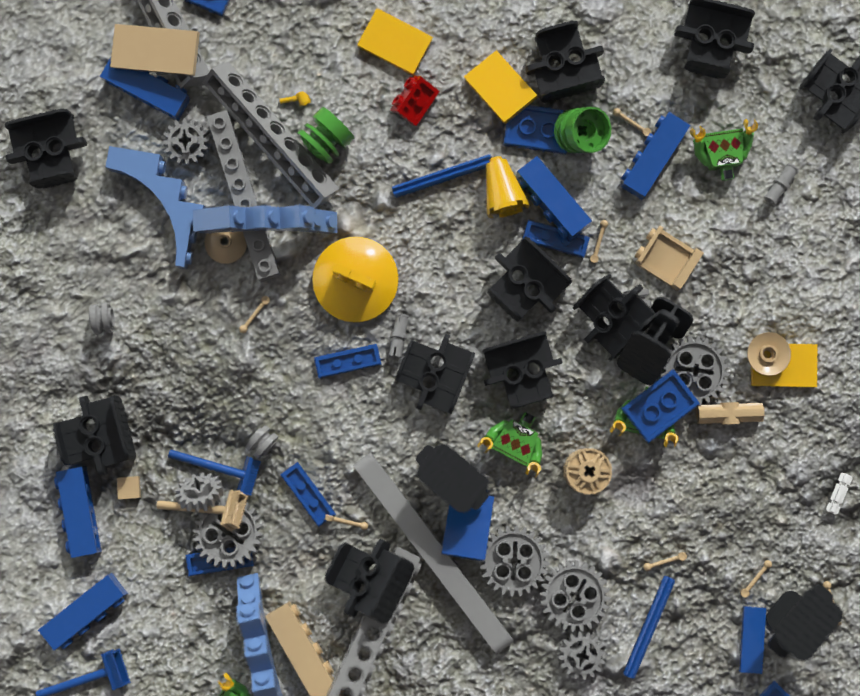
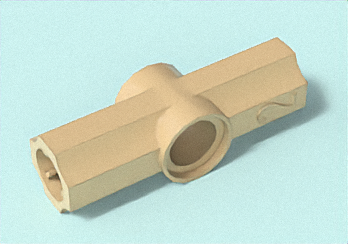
[696,402,765,425]

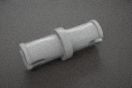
[764,163,799,205]
[389,313,409,358]

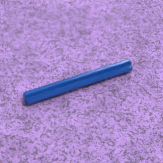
[392,154,492,198]
[623,576,675,679]

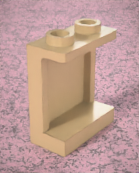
[634,226,704,291]

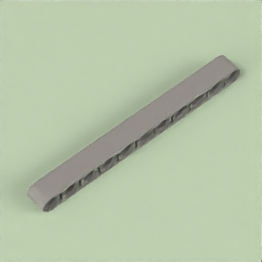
[353,452,514,654]

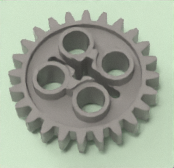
[659,336,730,405]
[193,498,264,569]
[479,525,550,597]
[539,560,611,632]

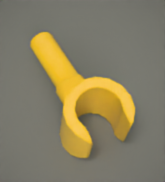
[279,91,311,106]

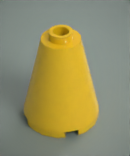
[486,156,529,218]

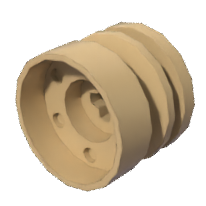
[563,448,612,494]

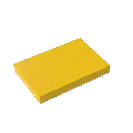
[357,8,433,76]
[464,50,538,124]
[751,344,817,387]

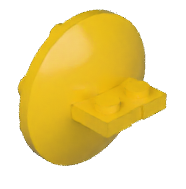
[312,237,398,323]

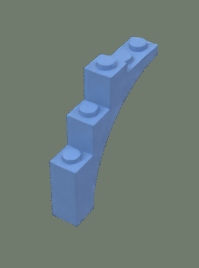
[106,146,206,269]
[193,205,337,234]
[237,573,283,696]

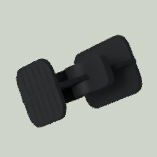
[674,0,755,79]
[525,20,605,103]
[799,48,860,134]
[4,109,87,189]
[487,236,572,322]
[572,274,660,361]
[617,297,694,385]
[482,331,563,409]
[395,333,475,414]
[53,395,136,475]
[416,444,488,513]
[325,539,414,624]
[766,584,843,661]

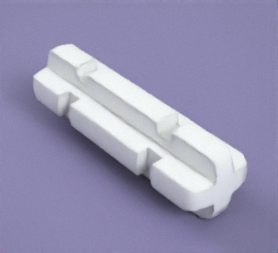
[826,473,853,515]

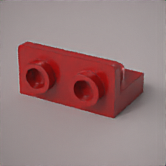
[390,76,440,126]

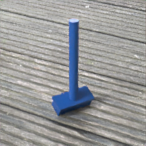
[168,450,261,496]
[36,648,131,696]

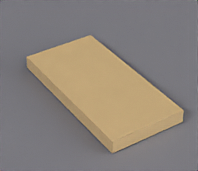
[110,24,200,76]

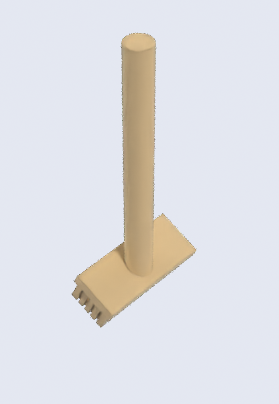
[157,490,248,531]

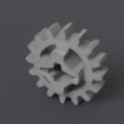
[163,118,210,166]
[175,472,224,513]
[558,631,606,680]

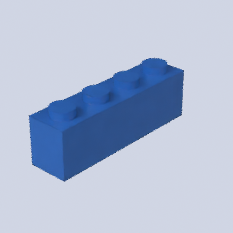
[100,57,191,121]
[621,112,691,200]
[516,156,592,242]
[54,466,102,558]
[38,573,128,651]

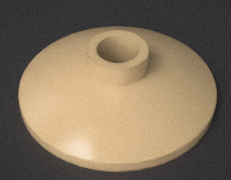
[204,231,247,264]
[747,332,791,376]

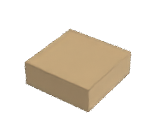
[117,476,141,499]

